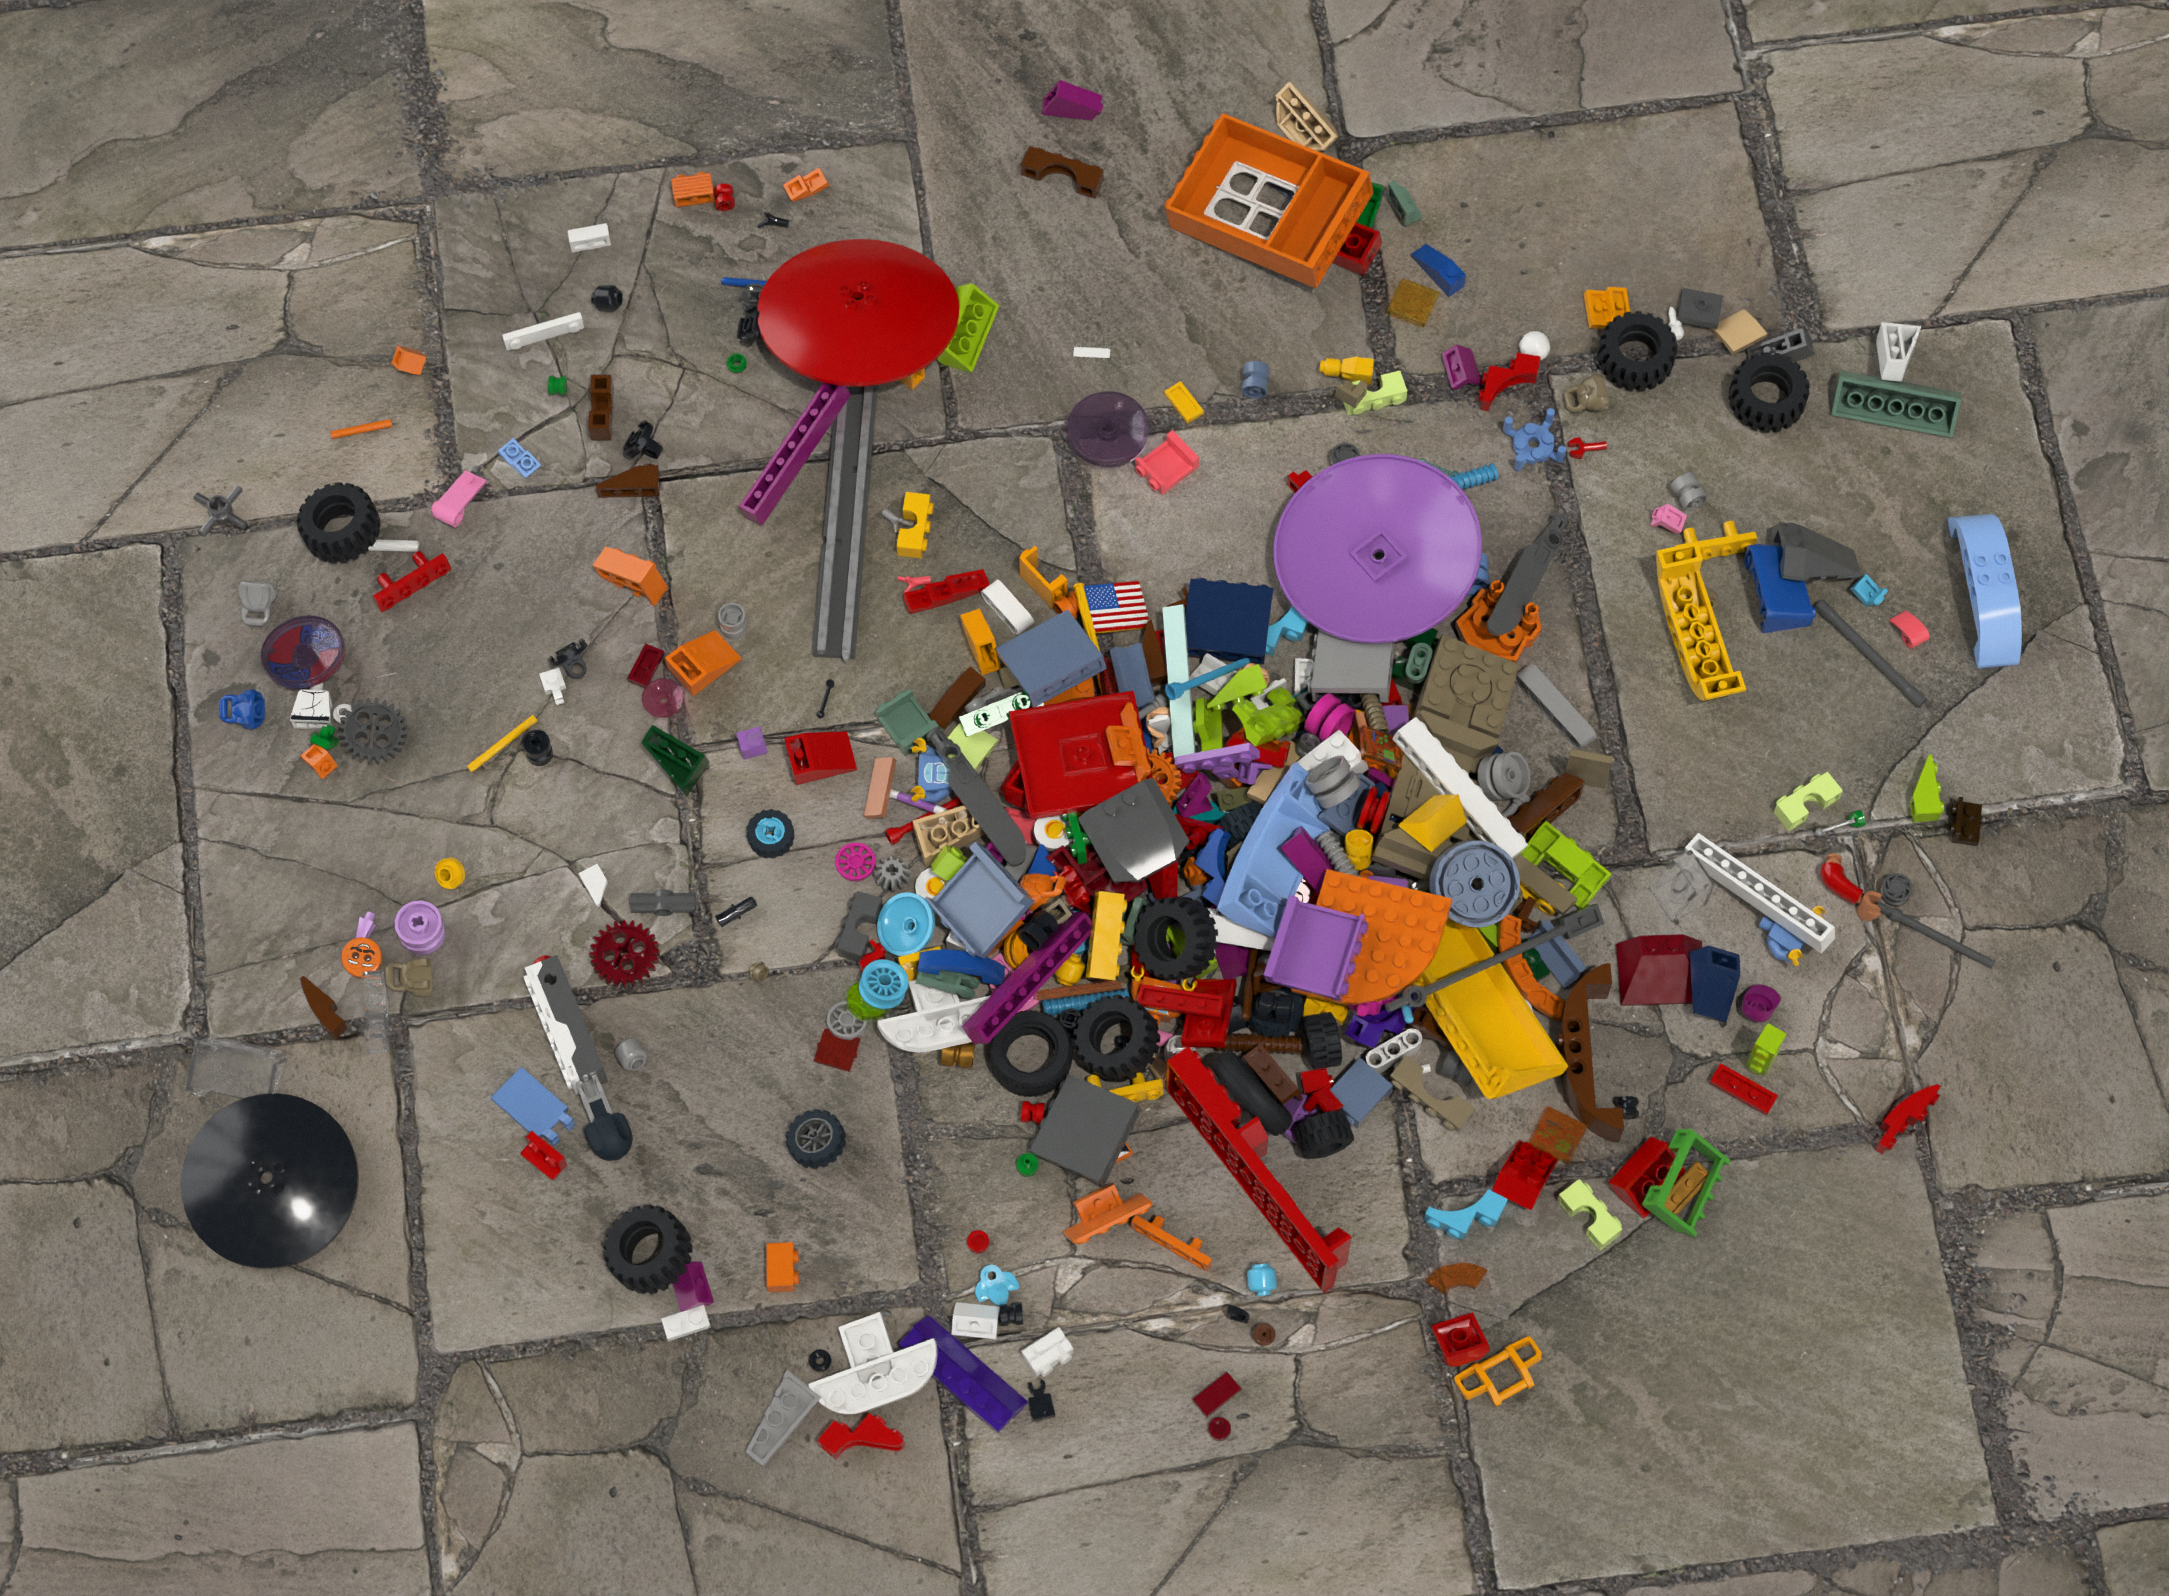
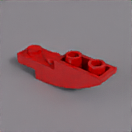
[1875,1084,1941,1154]

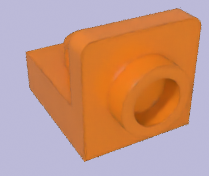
[300,744,337,779]
[1183,857,1214,886]

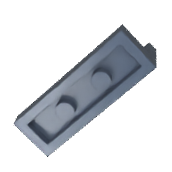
[1110,643,1154,709]
[1527,919,1587,989]

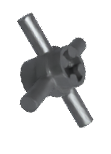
[194,485,248,537]

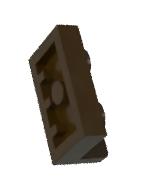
[1949,796,1982,846]

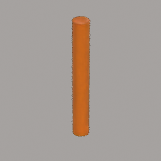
[330,419,393,439]

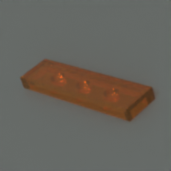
[1033,980,1122,1000]

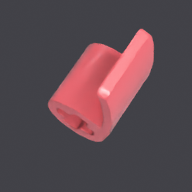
[1889,611,1930,649]

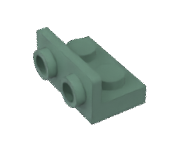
[1387,180,1422,226]

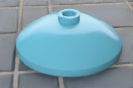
[877,892,935,956]

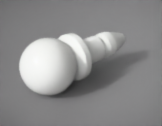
[1668,307,1684,341]

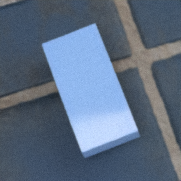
[498,438,541,478]

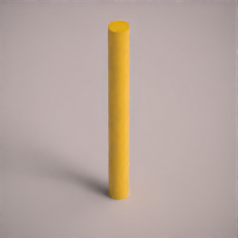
[466,715,537,773]

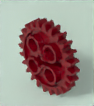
[589,920,660,988]

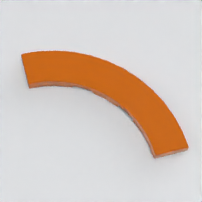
[1498,914,1565,1021]

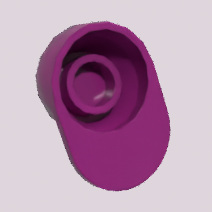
[1741,985,1781,1023]

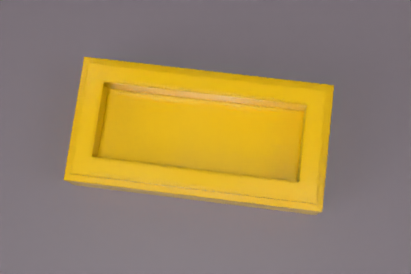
[1164,381,1204,424]

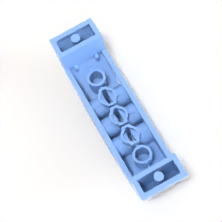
[1948,514,2022,668]

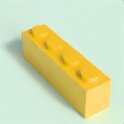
[1086,891,1127,981]

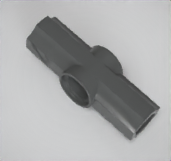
[630,889,696,916]

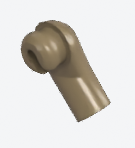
[1705,586,1719,610]

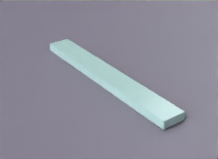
[1163,604,1196,760]

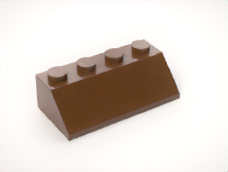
[1507,773,1585,843]

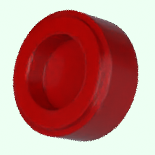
[967,1230,989,1254]

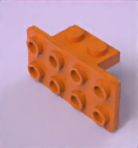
[1063,1183,1153,1244]

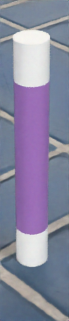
[889,789,947,814]

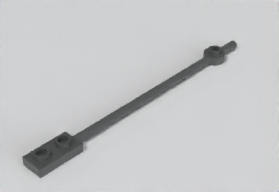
[1385,904,1605,1012]

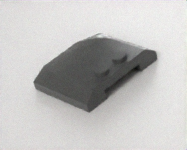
[1078,778,1190,884]

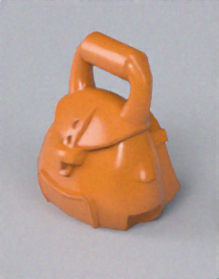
[1019,873,1066,911]

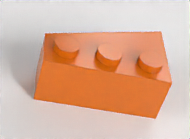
[592,546,668,606]

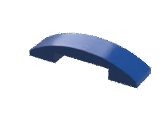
[918,949,1006,985]

